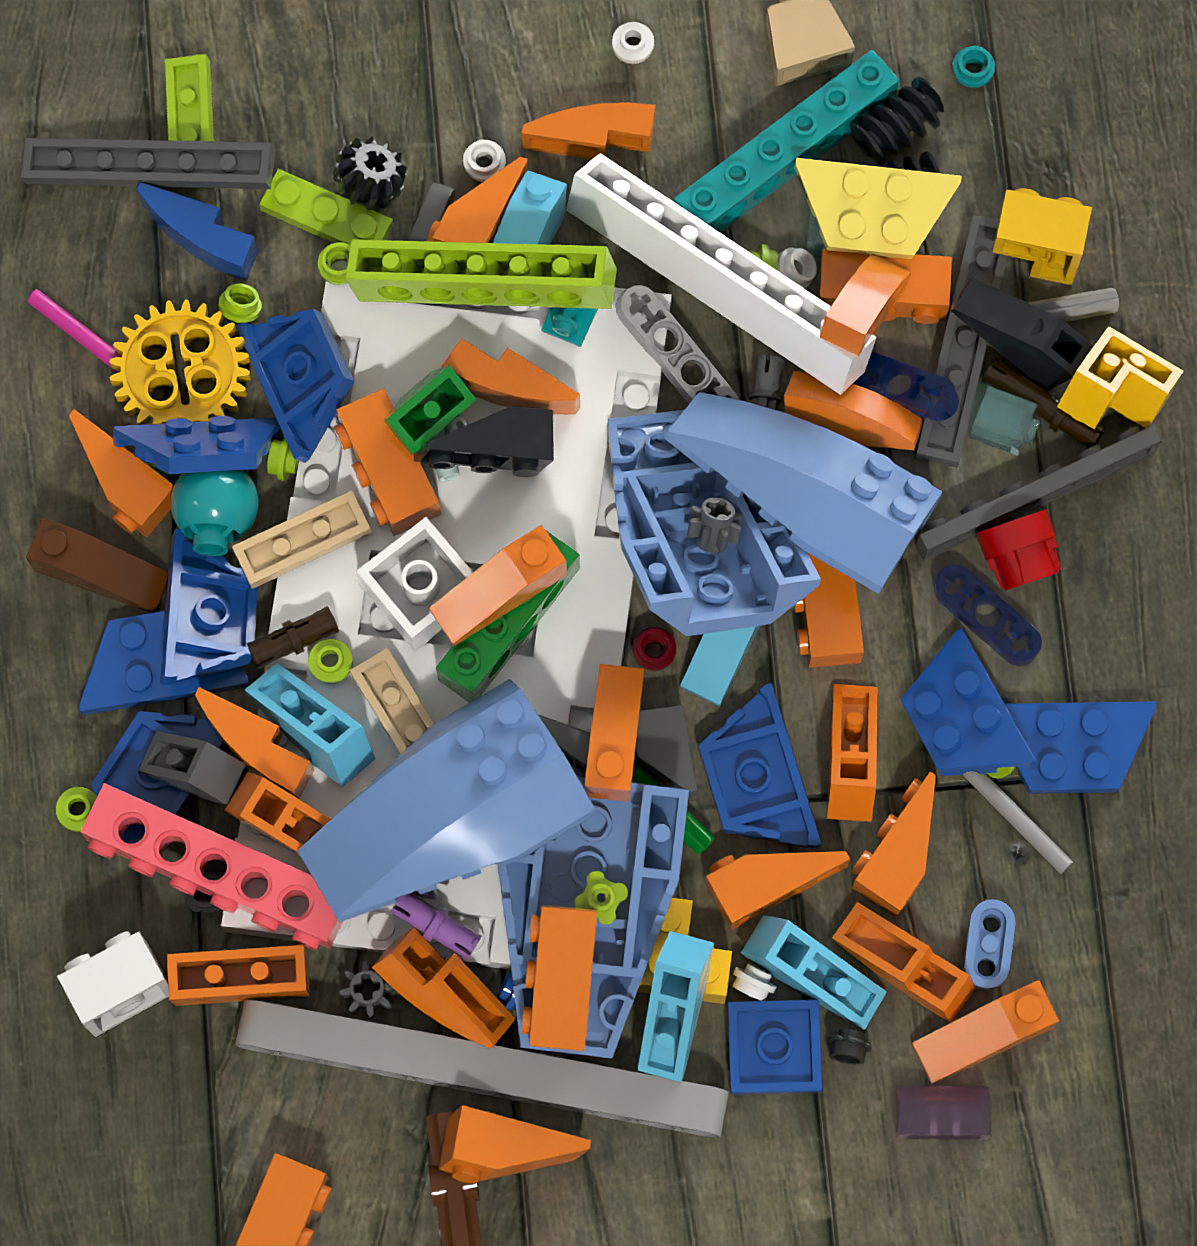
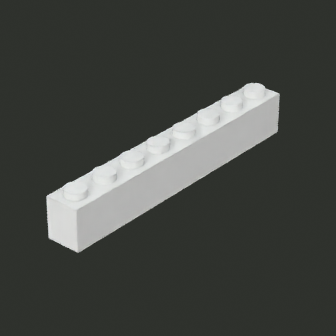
[566,153,877,395]

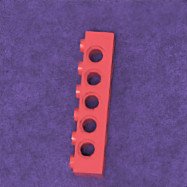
[80,783,343,951]

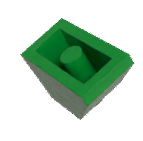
[384,365,477,455]

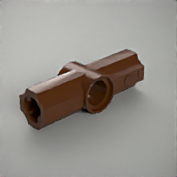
[426,1111,482,1246]

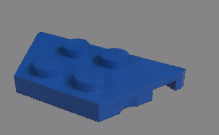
[236,309,355,463]
[113,416,280,474]
[160,529,258,685]
[79,611,250,715]
[901,628,1038,776]
[698,683,821,849]
[1004,701,1156,794]
[90,711,225,844]

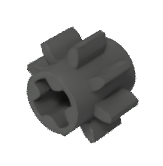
[687,497,743,553]
[339,961,396,1020]

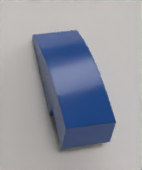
[137,182,258,282]

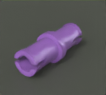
[390,893,482,961]

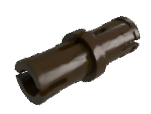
[247,606,339,669]

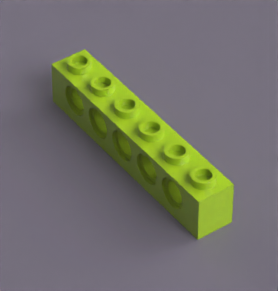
[346,240,617,309]

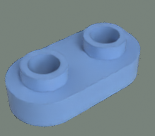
[963,899,1015,991]

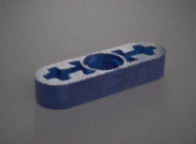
[853,351,959,421]
[934,565,1042,666]

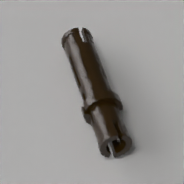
[982,358,1106,448]

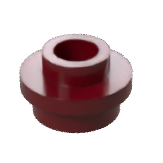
[633,627,677,671]

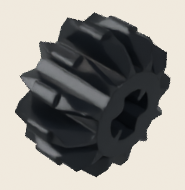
[333,136,407,211]

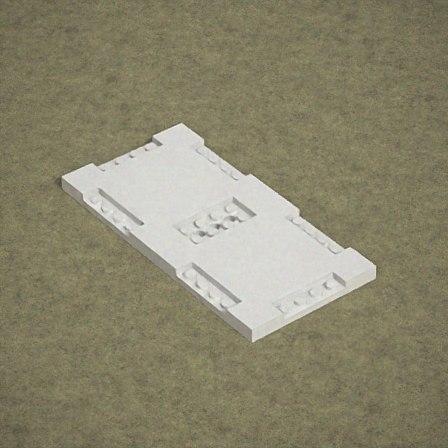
[221,260,672,970]

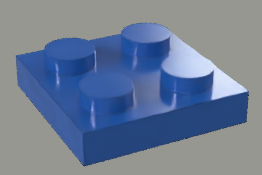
[727,1000,822,1095]

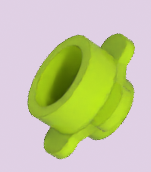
[575,871,628,924]

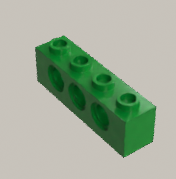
[436,530,580,703]

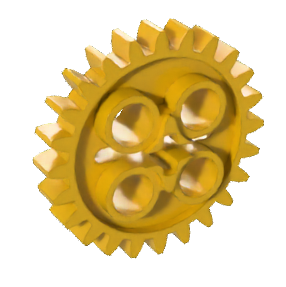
[109,300,251,425]

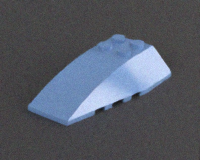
[664,392,943,594]
[607,410,821,636]
[298,679,597,922]
[497,776,689,1058]

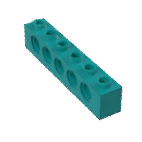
[674,49,900,233]

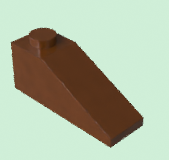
[26,518,169,613]

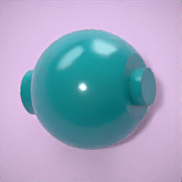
[171,470,259,556]

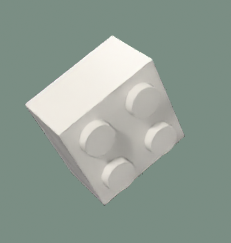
[356,517,473,651]
[57,931,169,1037]

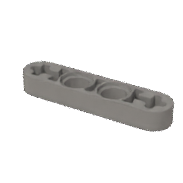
[615,285,739,404]

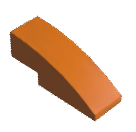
[521,102,656,160]
[820,254,911,356]
[442,338,580,415]
[784,371,922,450]
[195,687,314,799]
[832,902,976,1023]
[372,927,516,1049]

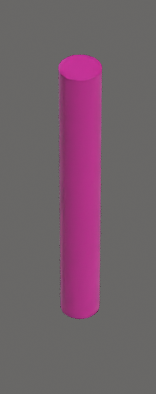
[27,289,122,373]

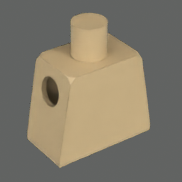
[766,0,855,86]

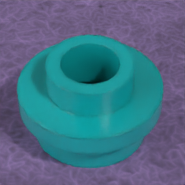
[952,46,995,88]

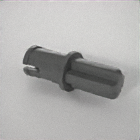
[748,354,784,410]

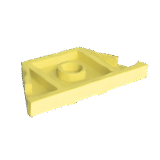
[794,158,962,259]

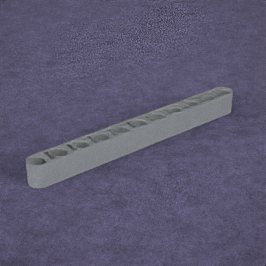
[235,1000,729,1138]

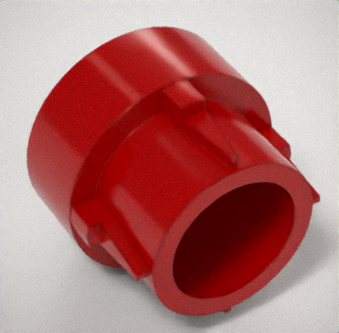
[976,509,1061,591]

